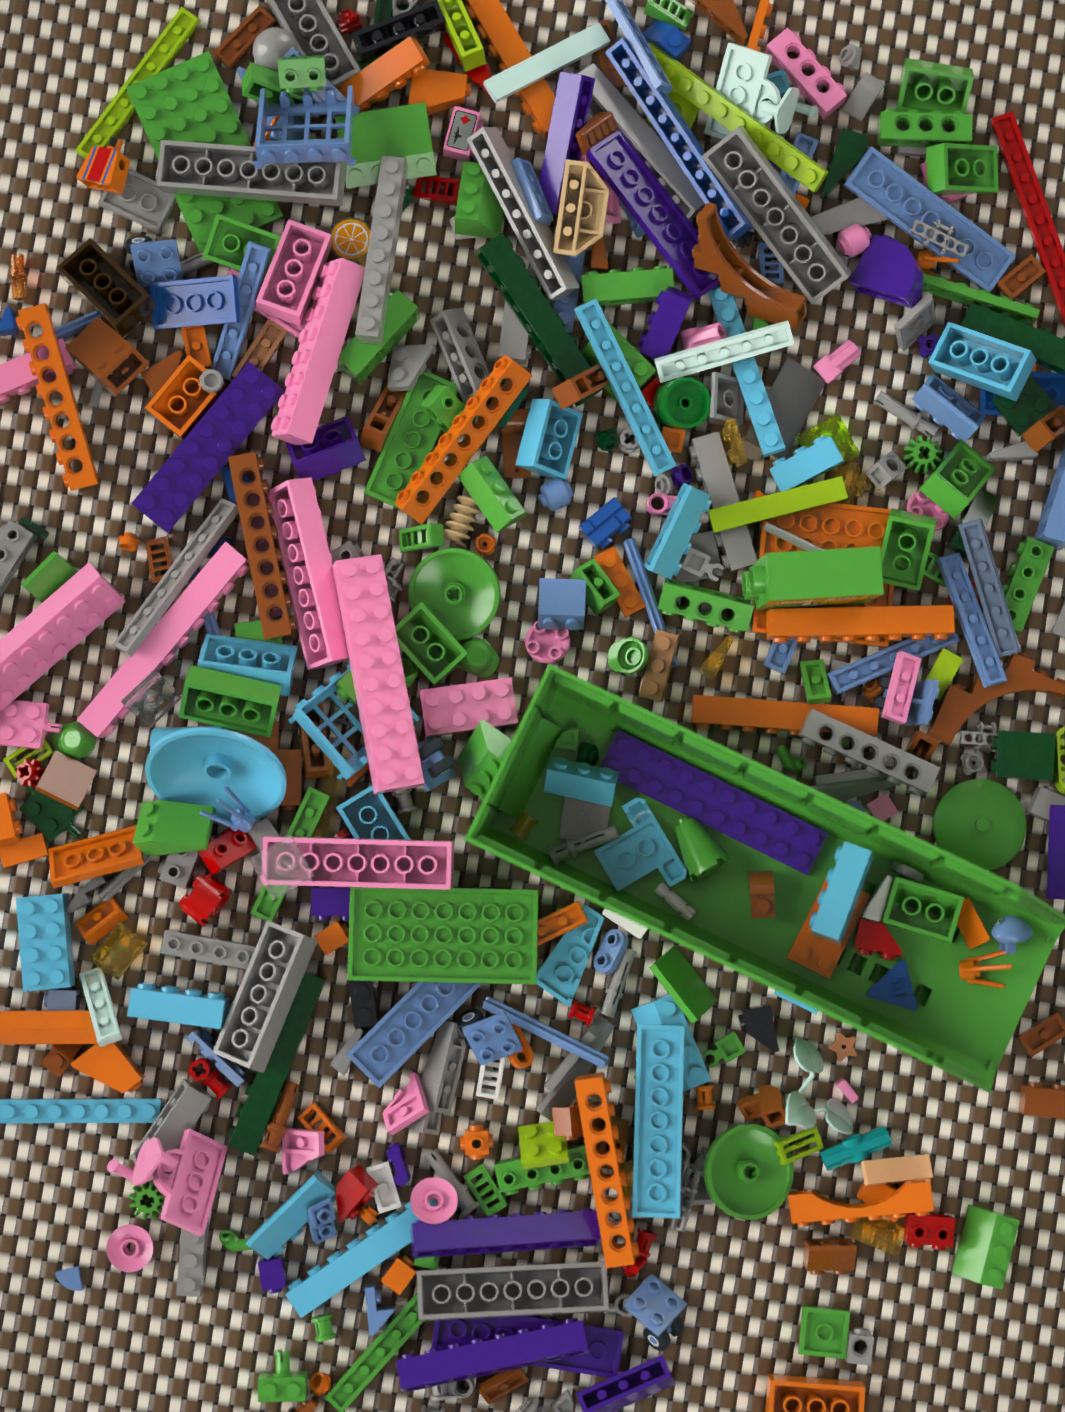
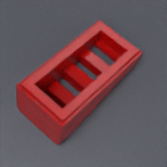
[413,176,461,206]

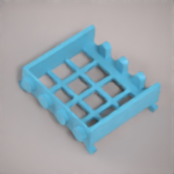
[288,663,420,781]

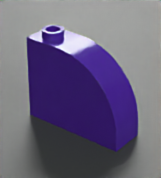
[849,234,923,308]

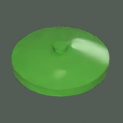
[408,547,501,640]
[932,779,1026,871]
[703,1124,794,1220]

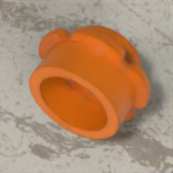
[118,532,141,551]
[474,533,496,555]
[358,1205,379,1226]
[309,1372,331,1396]

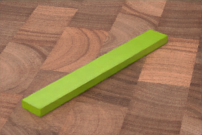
[75,6,201,159]

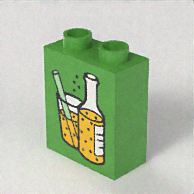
[742,546,884,611]

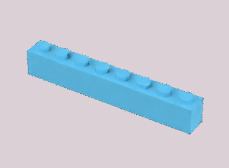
[285,1200,458,1318]

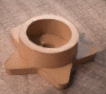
[828,1032,857,1062]

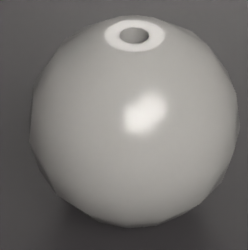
[252,27,296,72]

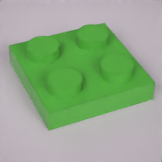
[798,1305,850,1359]

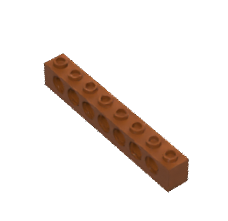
[228,452,297,640]

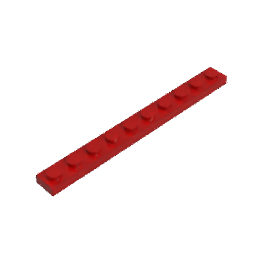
[990,111,1065,328]

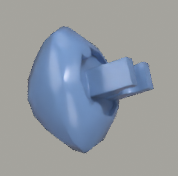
[991,915,1033,954]

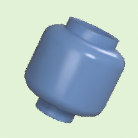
[538,478,573,511]

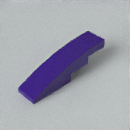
[1046,805,1065,900]

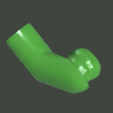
[219,1230,252,1252]

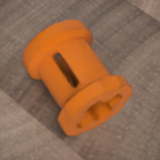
[693,1084,716,1110]

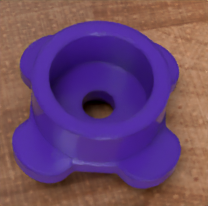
[917,333,940,357]
[670,464,692,487]

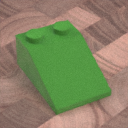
[926,143,999,195]
[202,214,281,280]
[919,440,996,519]
[881,508,938,591]
[133,800,216,857]

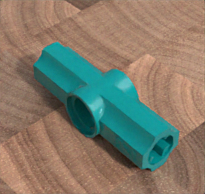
[819,1126,892,1171]

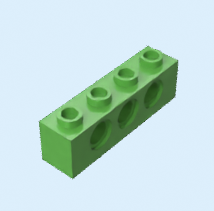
[877,109,973,147]
[658,578,754,633]

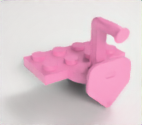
[107,1129,228,1236]

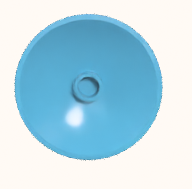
[145,726,287,824]

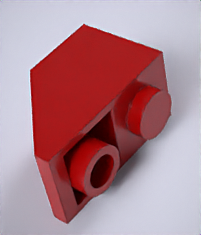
[853,919,902,961]
[335,1165,379,1223]

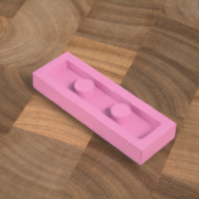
[881,651,921,725]

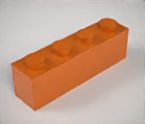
[337,36,431,112]

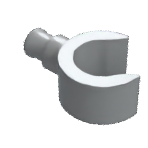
[604,1292,631,1316]

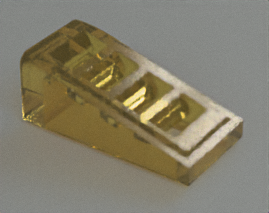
[698,635,734,682]

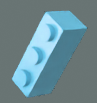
[769,435,845,491]
[543,757,619,807]

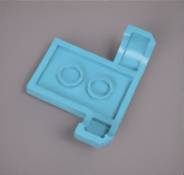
[594,797,687,891]

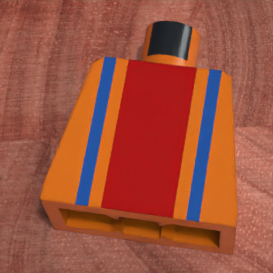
[76,137,130,194]

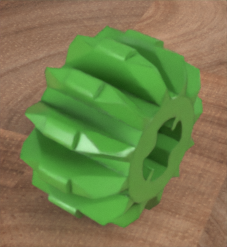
[903,435,942,475]
[129,1179,166,1220]

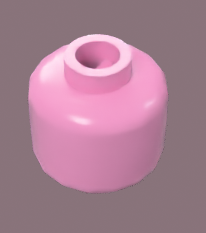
[836,223,872,257]

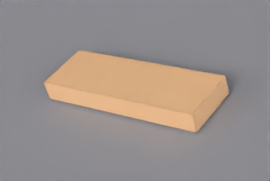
[861,1154,933,1186]

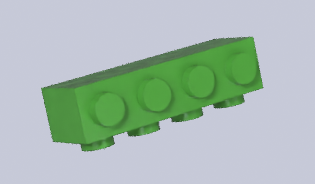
[581,265,674,306]
[1002,537,1055,635]
[494,1143,590,1195]

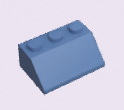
[912,373,986,442]

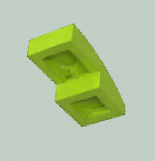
[924,648,964,701]

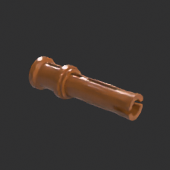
[259,1080,300,1154]

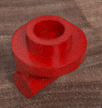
[336,9,363,35]
[621,1255,648,1278]

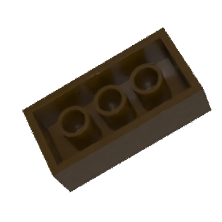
[56,238,156,337]

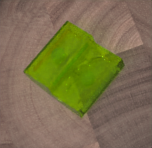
[796,414,860,477]

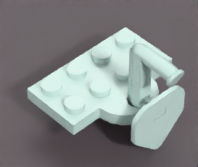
[704,43,818,139]

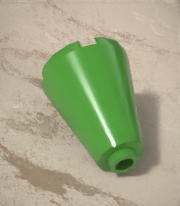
[675,816,732,884]

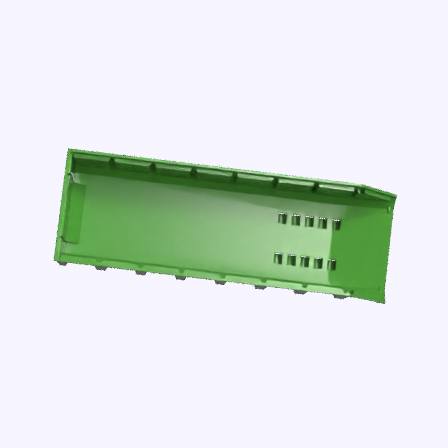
[464,664,1065,1093]

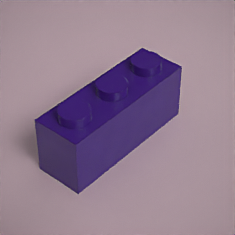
[639,286,694,359]

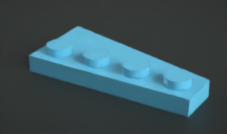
[536,904,604,1007]

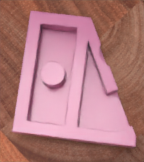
[382,1072,430,1135]
[282,1128,325,1175]

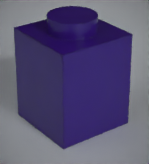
[258,1255,288,1294]

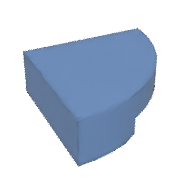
[55,1266,84,1291]

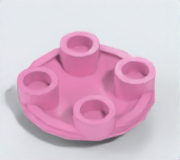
[906,490,950,531]
[525,621,571,664]

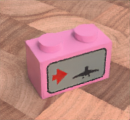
[443,106,484,162]

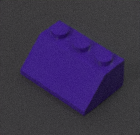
[285,415,366,483]

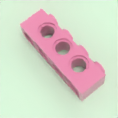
[765,28,847,120]

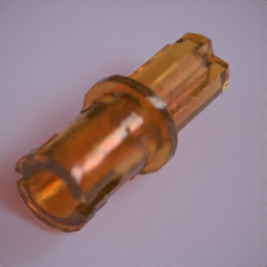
[9,254,27,301]

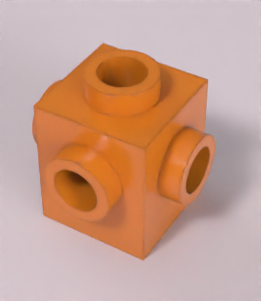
[460,1124,494,1159]

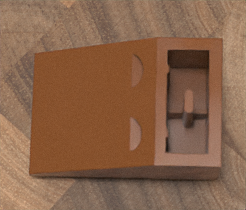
[65,316,150,398]

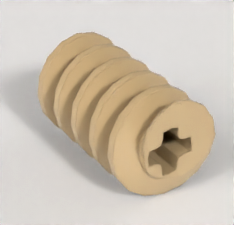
[444,495,482,547]

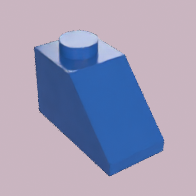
[643,19,691,62]

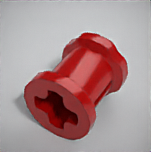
[568,998,597,1026]
[189,1058,213,1081]
[202,1069,233,1100]
[635,1227,658,1258]

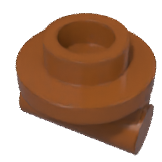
[863,678,884,705]

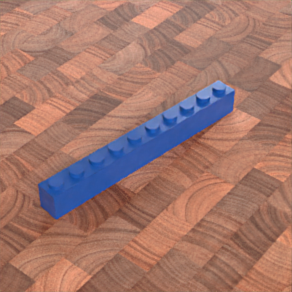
[605,38,754,240]

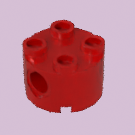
[178,873,232,927]

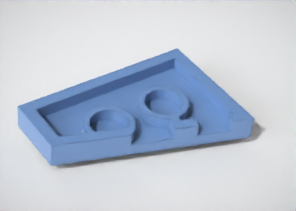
[186,1028,247,1087]

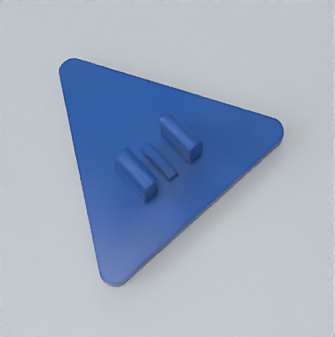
[866,959,917,1011]

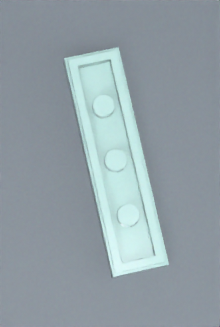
[79,966,123,1047]

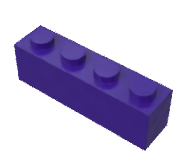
[576,1355,676,1412]

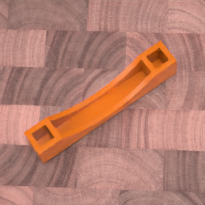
[788,1178,934,1227]

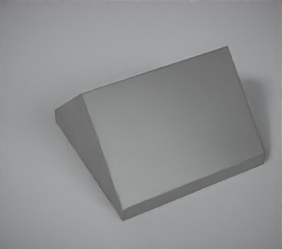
[707,372,744,426]

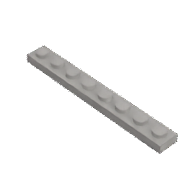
[112,498,239,657]

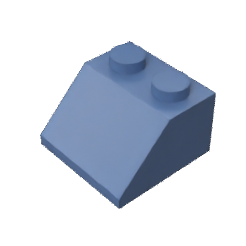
[538,578,586,630]

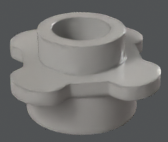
[961,751,986,775]

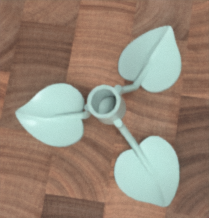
[786,1038,853,1135]

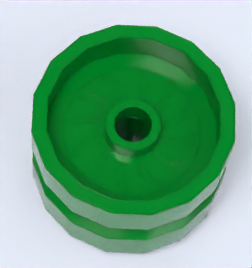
[653,378,711,429]

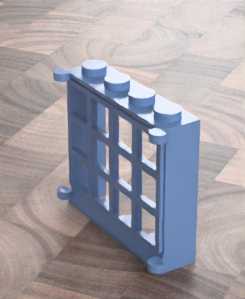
[254,85,360,169]

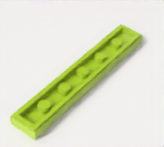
[708,476,848,534]

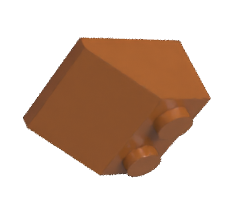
[803,1238,857,1275]

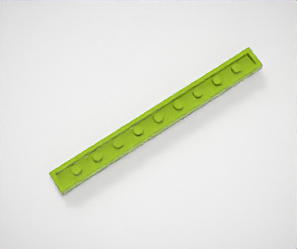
[648,43,829,192]

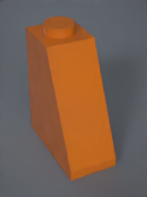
[408,69,472,115]
[71,1041,145,1094]

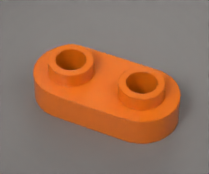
[507,1024,534,1069]

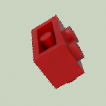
[198,827,257,875]
[902,1213,955,1250]

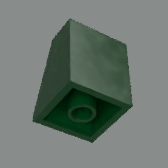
[991,731,1056,783]

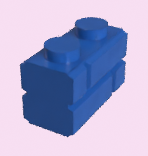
[579,497,632,549]

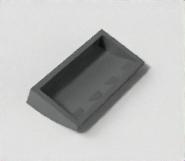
[743,358,826,459]

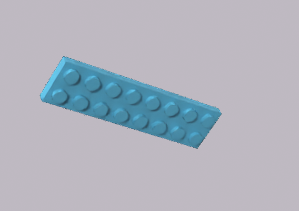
[632,1024,685,1219]

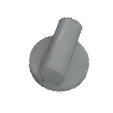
[840,44,862,72]
[655,472,678,496]

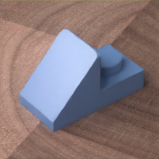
[365,1283,397,1336]

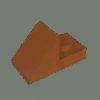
[41,1044,86,1078]

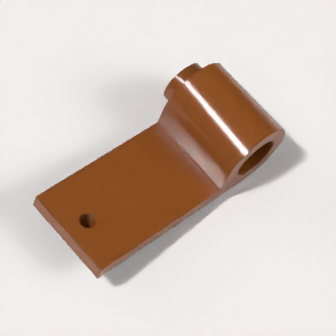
[498,408,531,479]

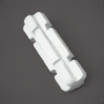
[655,883,695,920]

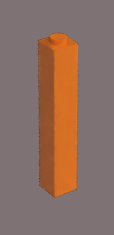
[0,1010,98,1044]

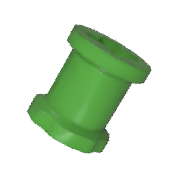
[311,1313,336,1342]

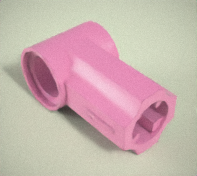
[680,322,727,350]
[813,340,861,384]
[645,493,677,516]

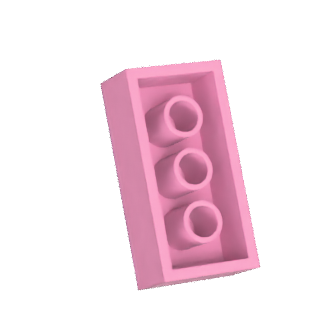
[256,219,333,326]
[420,677,518,738]

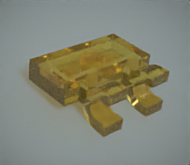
[720,418,748,468]

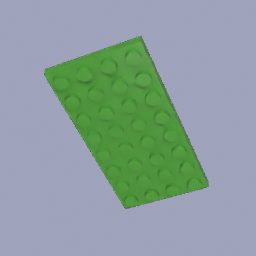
[125,51,284,253]
[347,887,538,985]

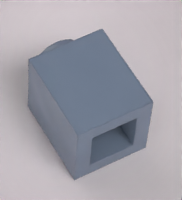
[44,988,81,1011]

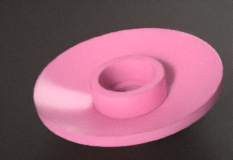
[410,1177,458,1224]
[106,1224,154,1272]

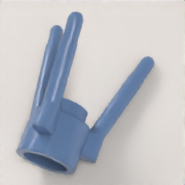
[200,786,255,833]

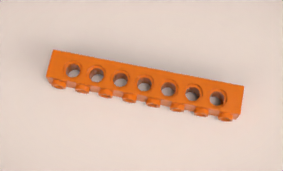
[16,303,100,491]
[394,354,533,524]
[574,1072,639,1268]

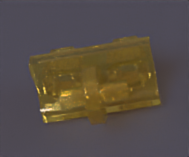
[836,461,871,505]

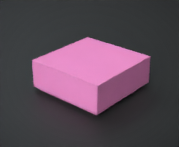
[866,793,898,822]
[835,1078,859,1104]

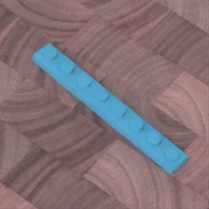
[708,284,786,457]
[574,299,677,477]
[0,1098,162,1123]

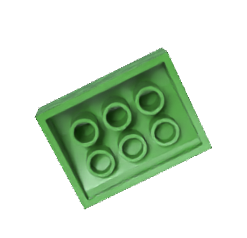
[335,102,437,189]

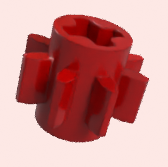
[15,758,45,788]

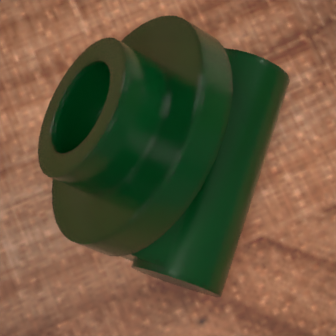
[593,427,620,451]
[576,741,599,766]

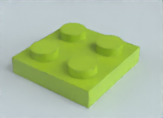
[518,1121,569,1170]

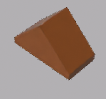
[905,730,940,773]

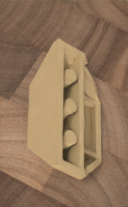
[553,159,610,256]

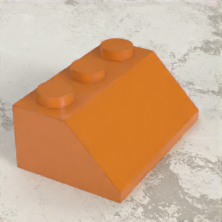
[145,355,227,440]

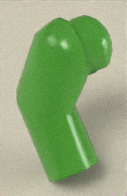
[775,744,807,772]

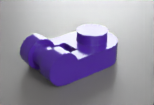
[386,1142,411,1186]

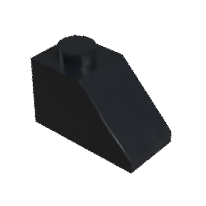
[738,1004,779,1052]

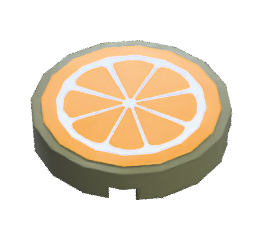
[330,217,371,263]

